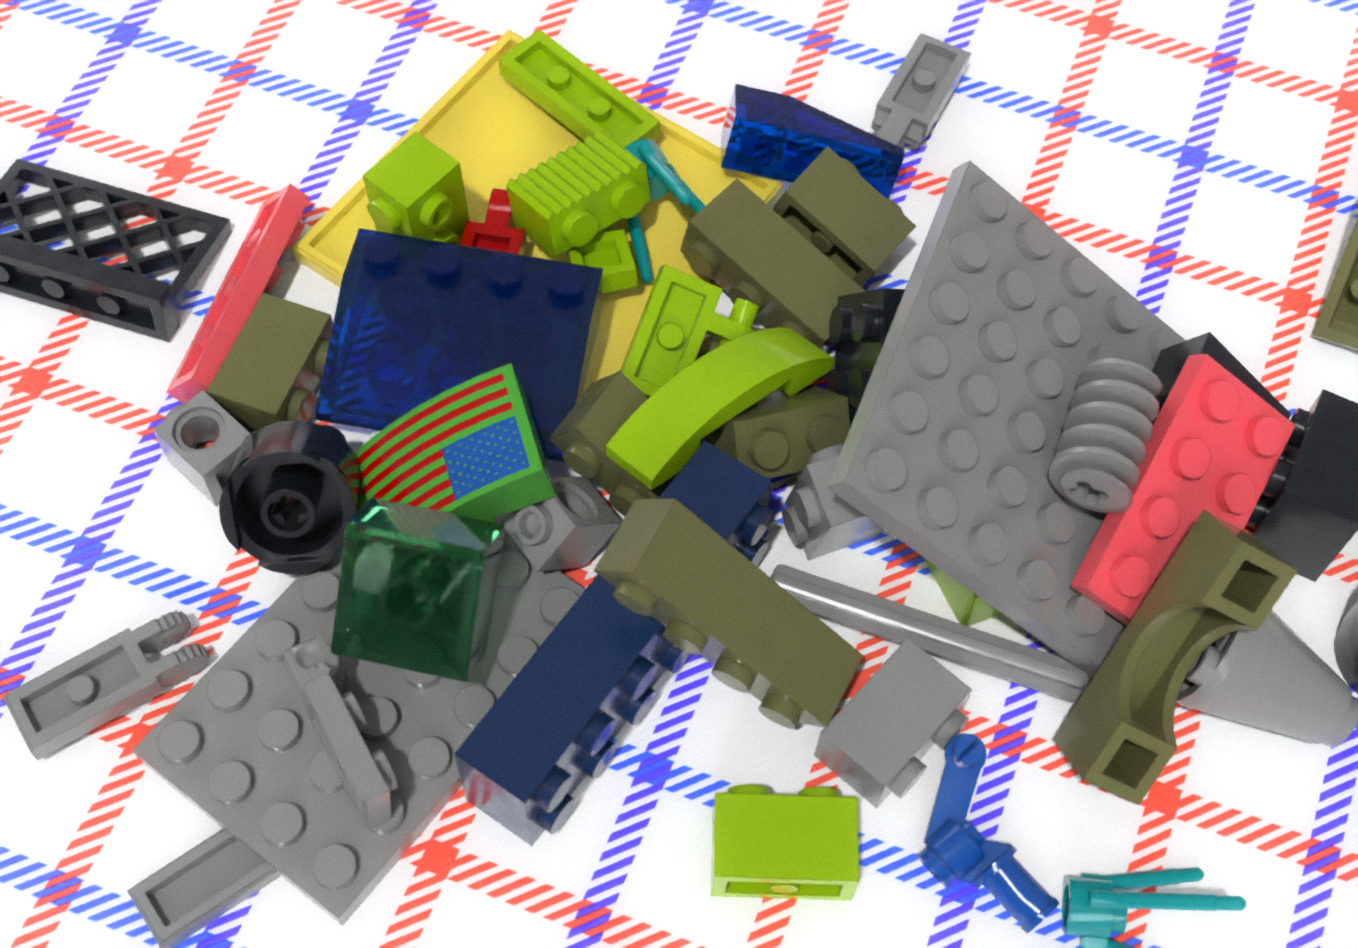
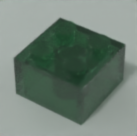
[331,497,505,682]

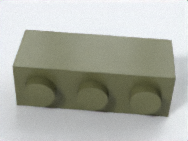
[680,178,865,353]

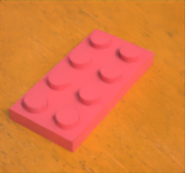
[1070,354,1296,626]

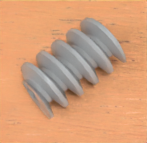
[1049,357,1163,513]

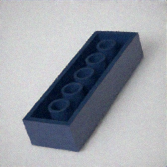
[454,441,773,847]

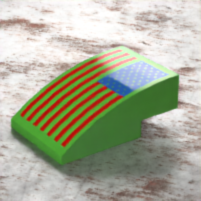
[355,363,556,575]

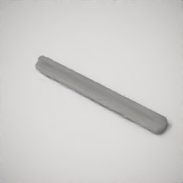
[770,564,1087,702]

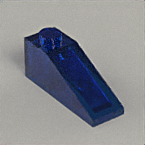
[721,84,905,198]

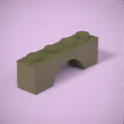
[1053,510,1298,805]

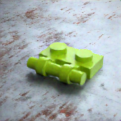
[620,264,759,398]

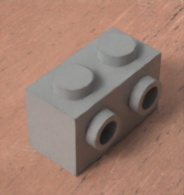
[782,444,884,560]

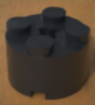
[219,420,361,574]

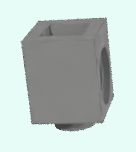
[153,390,250,507]
[501,476,622,572]

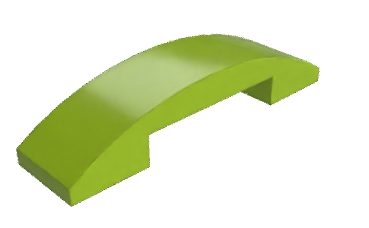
[606,327,835,490]

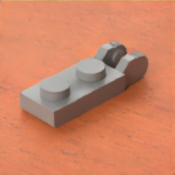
[3,610,210,761]

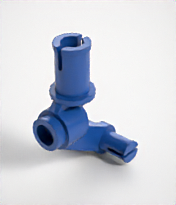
[917,733,1060,934]

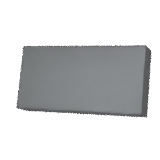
[126,828,281,948]

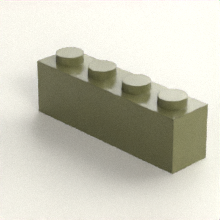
[594,498,864,729]

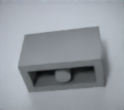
[814,638,972,809]

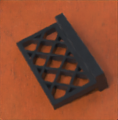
[0,158,232,342]

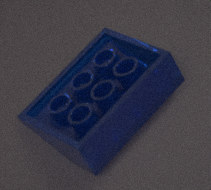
[315,228,603,462]

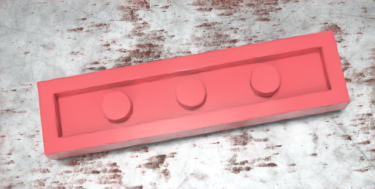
[166,184,310,403]

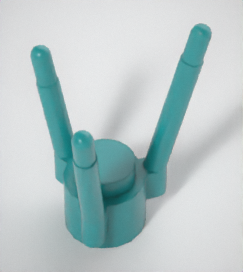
[625,139,705,283]
[1062,867,1247,948]

